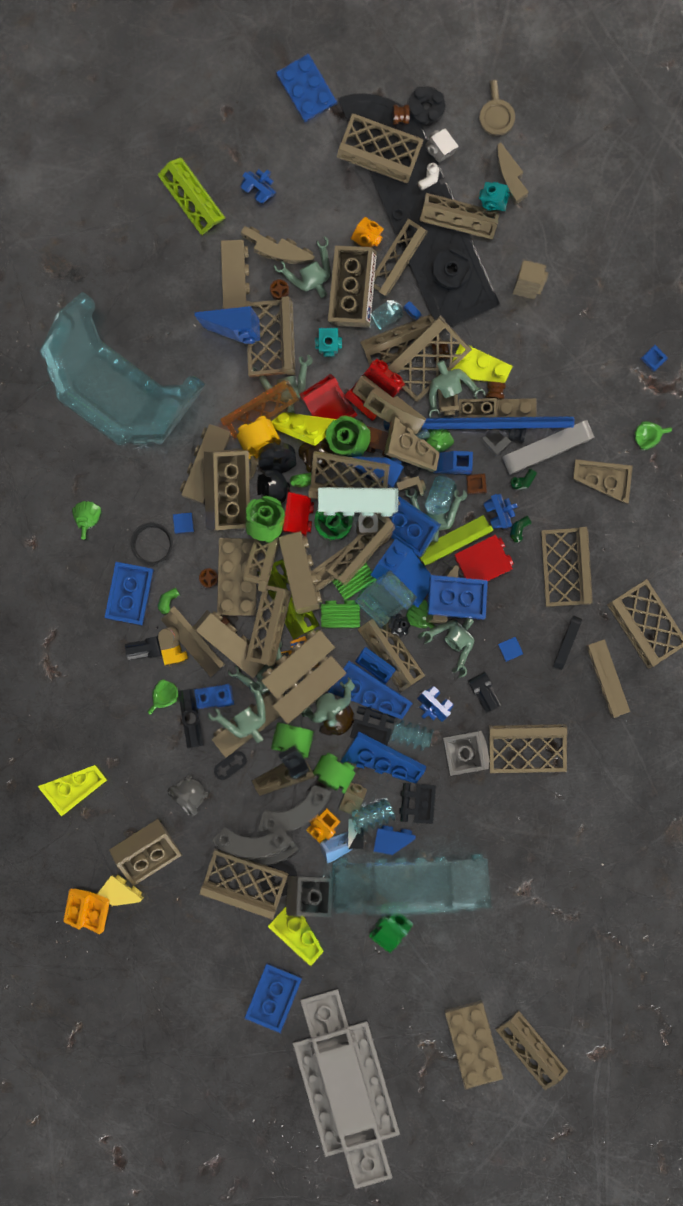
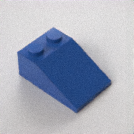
[194,306,260,344]
[342,457,404,488]
[371,539,431,607]

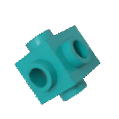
[479,182,510,211]
[315,328,342,357]

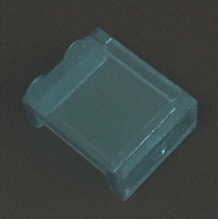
[355,570,417,627]

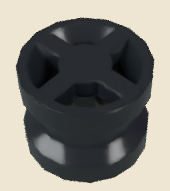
[508,428,527,443]

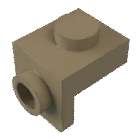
[438,390,459,416]
[396,476,426,497]
[339,783,367,817]

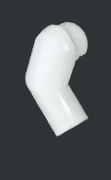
[418,163,439,190]

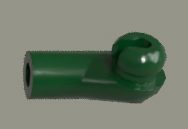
[510,468,537,490]
[510,516,532,543]

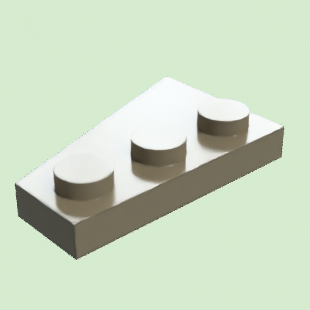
[384,416,440,472]
[573,460,632,504]
[252,761,315,796]

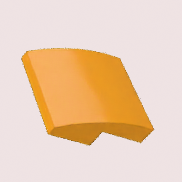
[63,888,110,935]

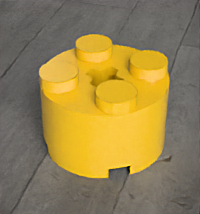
[237,416,281,459]

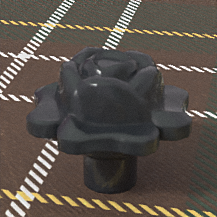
[388,614,411,637]

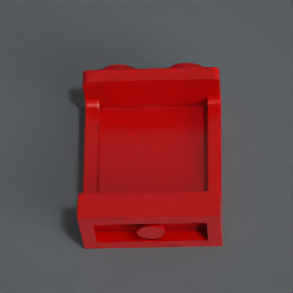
[344,359,405,421]
[299,374,357,419]
[454,535,514,581]

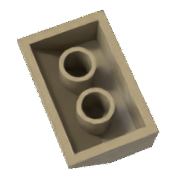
[109,819,182,886]

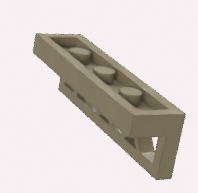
[419,193,499,239]
[374,219,428,296]
[360,314,441,367]
[327,513,395,586]
[243,531,283,592]
[312,541,365,591]
[246,585,291,667]
[161,606,225,677]
[358,613,425,692]
[586,639,630,718]
[496,1011,568,1090]

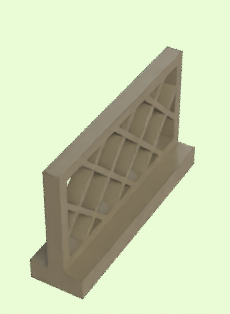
[337,113,424,184]
[247,296,296,377]
[388,315,472,402]
[308,451,390,499]
[541,527,593,607]
[607,579,683,669]
[489,724,567,773]
[200,848,288,919]

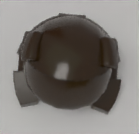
[298,438,335,472]
[319,705,354,736]

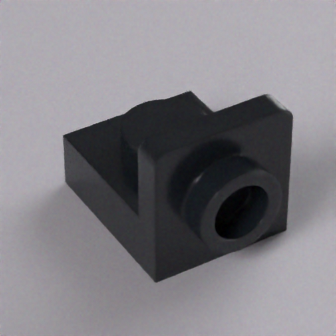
[278,745,310,780]

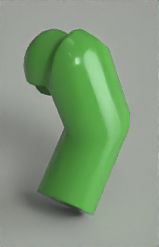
[158,587,180,614]

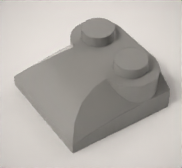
[443,731,490,776]

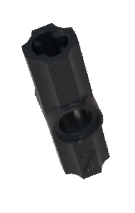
[178,689,204,748]

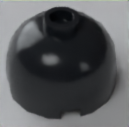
[257,470,290,504]

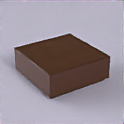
[466,474,487,495]

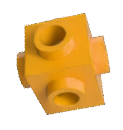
[350,217,384,247]
[306,809,340,843]

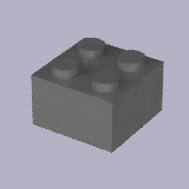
[286,876,333,917]

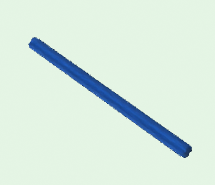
[384,416,575,430]

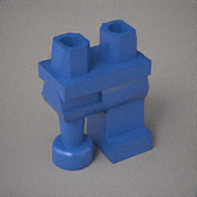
[194,684,235,709]

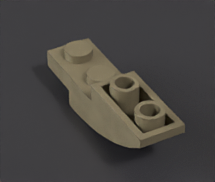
[241,226,315,264]
[352,375,426,434]
[459,398,537,418]

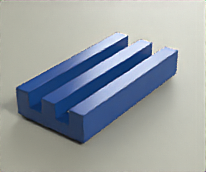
[355,647,396,684]

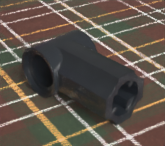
[125,636,162,660]
[468,671,501,713]

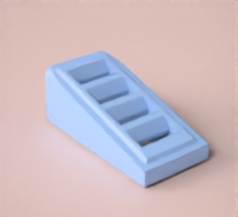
[320,832,353,863]

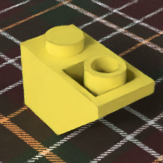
[98,874,144,906]

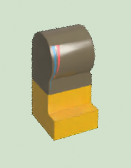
[158,626,188,665]

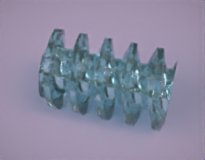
[425,475,457,515]
[391,720,434,751]
[352,799,396,834]

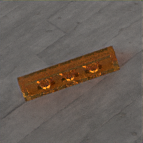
[220,380,300,439]

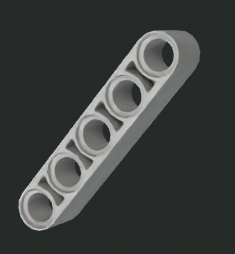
[502,420,595,475]

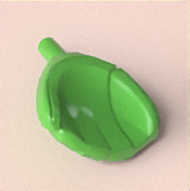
[635,421,672,450]
[425,429,454,453]
[289,472,312,488]
[72,501,101,539]
[406,600,436,629]
[147,679,178,714]

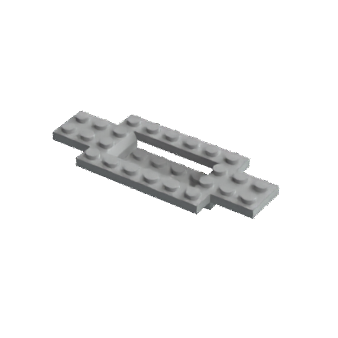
[293,989,400,1189]

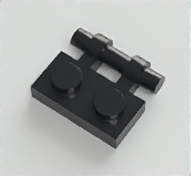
[350,706,395,746]
[399,783,436,824]

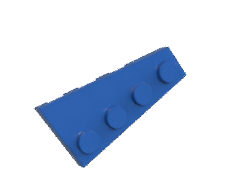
[328,660,413,719]
[340,732,426,784]

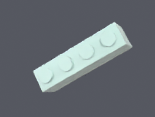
[318,487,398,516]

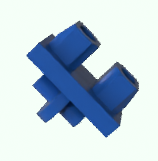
[240,169,277,204]
[484,494,518,529]
[417,686,453,722]

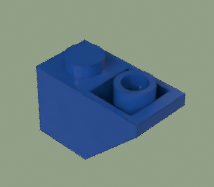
[433,451,473,475]
[373,825,416,855]

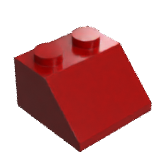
[283,492,315,537]

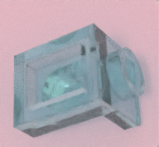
[371,300,404,330]

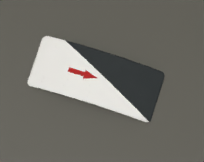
[348,818,364,849]

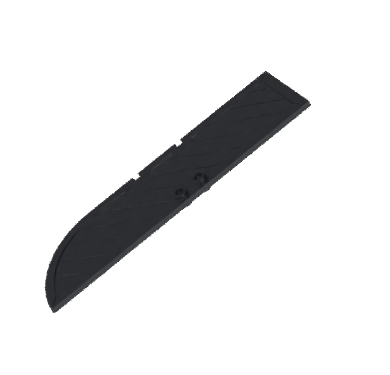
[337,93,500,329]

